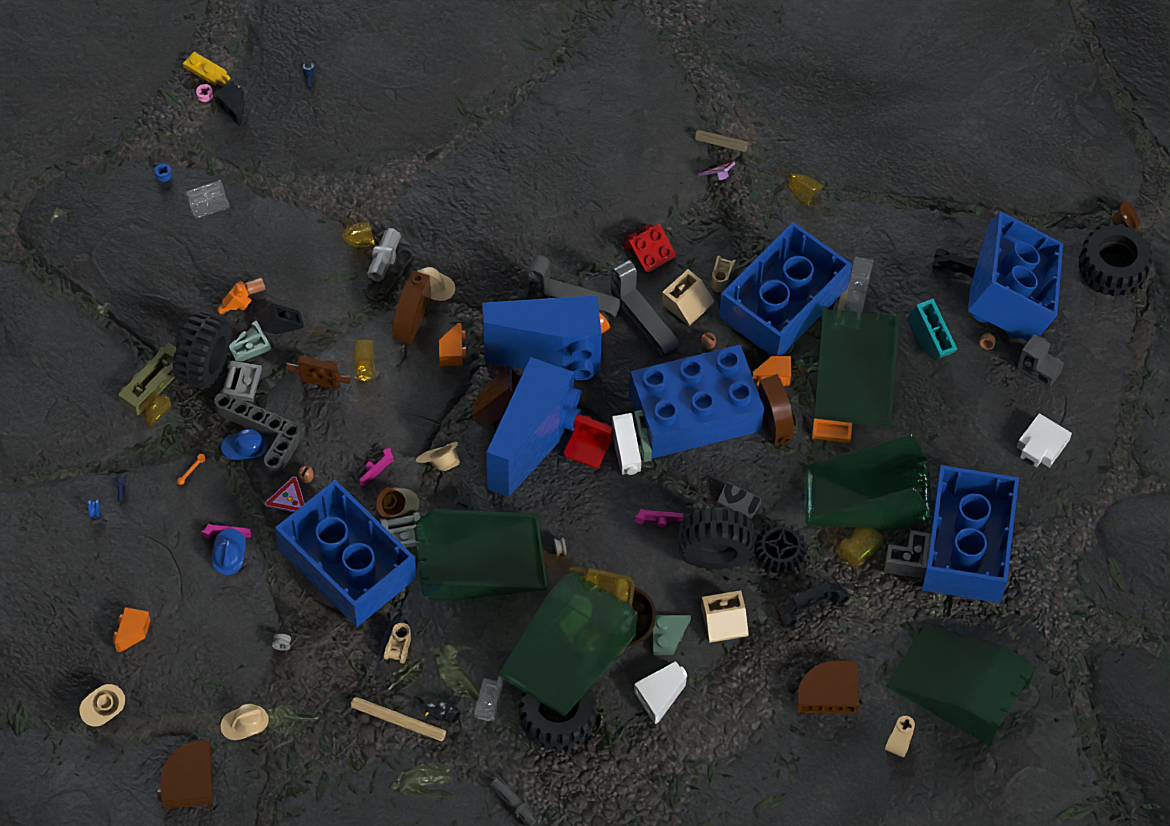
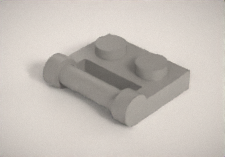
[220,361,262,402]
[380,512,426,548]

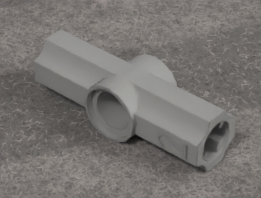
[367,228,401,282]

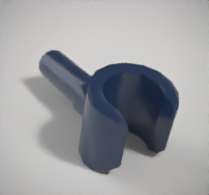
[303,63,314,89]
[113,475,127,502]

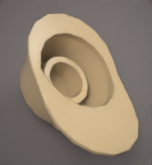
[417,267,455,301]
[416,442,460,471]
[79,684,125,726]
[220,704,269,740]

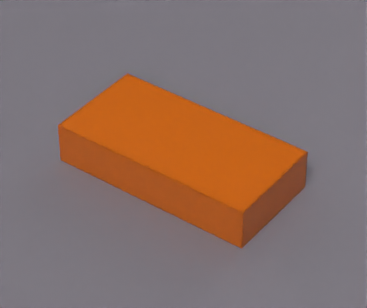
[812,418,852,443]

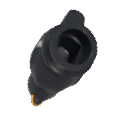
[425,695,461,724]

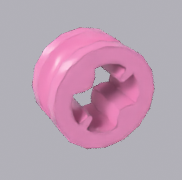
[196,84,213,102]

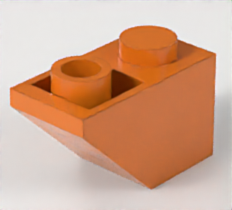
[439,323,466,366]
[752,356,791,386]
[113,607,151,652]

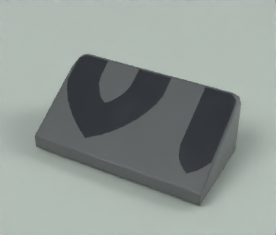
[717,482,761,520]

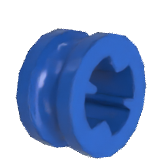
[155,164,172,182]
[88,499,100,517]

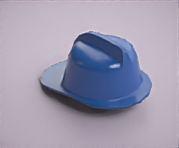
[221,429,268,460]
[212,529,246,575]

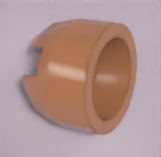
[701,332,716,349]
[980,333,996,349]
[298,466,314,483]

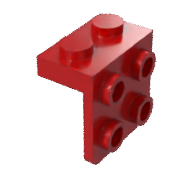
[622,223,676,273]
[564,414,613,469]

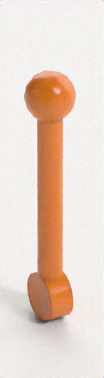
[177,454,205,485]

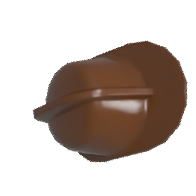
[1112,201,1139,232]
[375,487,419,518]

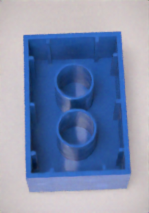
[719,222,852,356]
[629,345,764,459]
[922,465,1019,603]
[275,480,416,627]

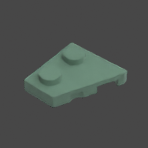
[229,321,271,362]
[634,410,652,462]
[653,615,691,655]

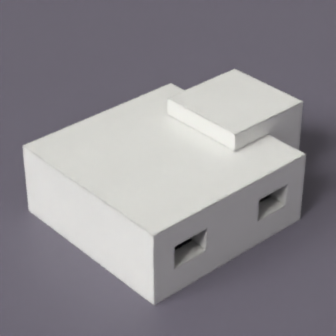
[1017,413,1072,468]

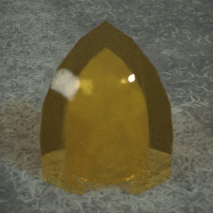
[790,174,824,204]
[342,221,375,247]
[144,394,172,428]

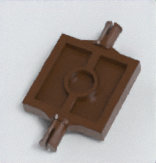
[286,355,351,389]

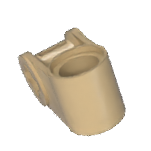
[711,256,736,293]
[384,623,411,664]
[885,716,915,758]

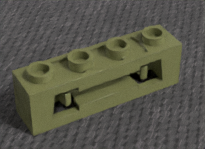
[118,342,176,416]

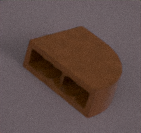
[393,270,431,345]
[473,365,521,429]
[758,374,794,446]
[796,659,859,714]
[157,740,213,809]

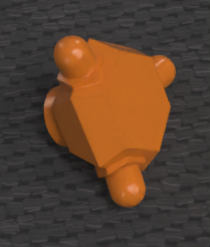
[217,282,252,314]

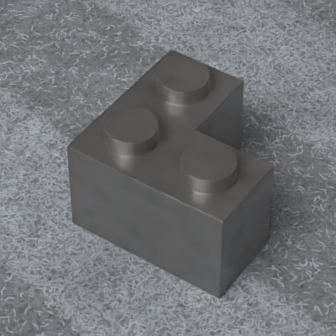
[1017,334,1064,388]
[884,530,930,579]

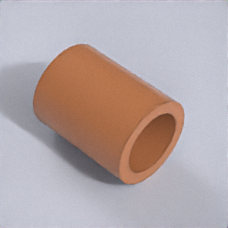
[245,278,265,295]

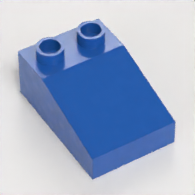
[968,211,1063,342]
[482,295,602,380]
[486,357,581,497]

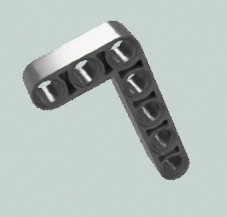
[528,255,621,321]
[611,260,680,356]
[214,393,301,477]

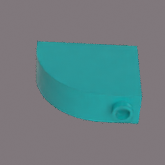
[906,299,957,360]

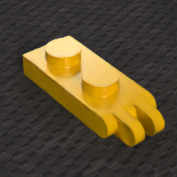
[183,52,231,87]

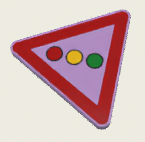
[698,161,735,180]
[265,477,305,512]

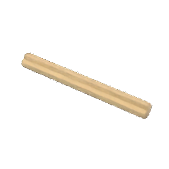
[351,697,446,741]

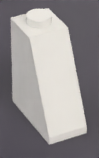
[612,413,641,475]
[634,661,687,724]

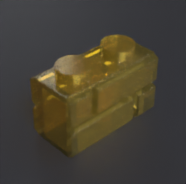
[353,340,376,381]
[839,523,884,569]

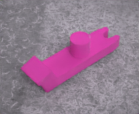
[359,448,394,487]
[635,509,683,528]
[202,524,251,540]

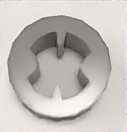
[554,537,567,556]
[272,634,291,651]

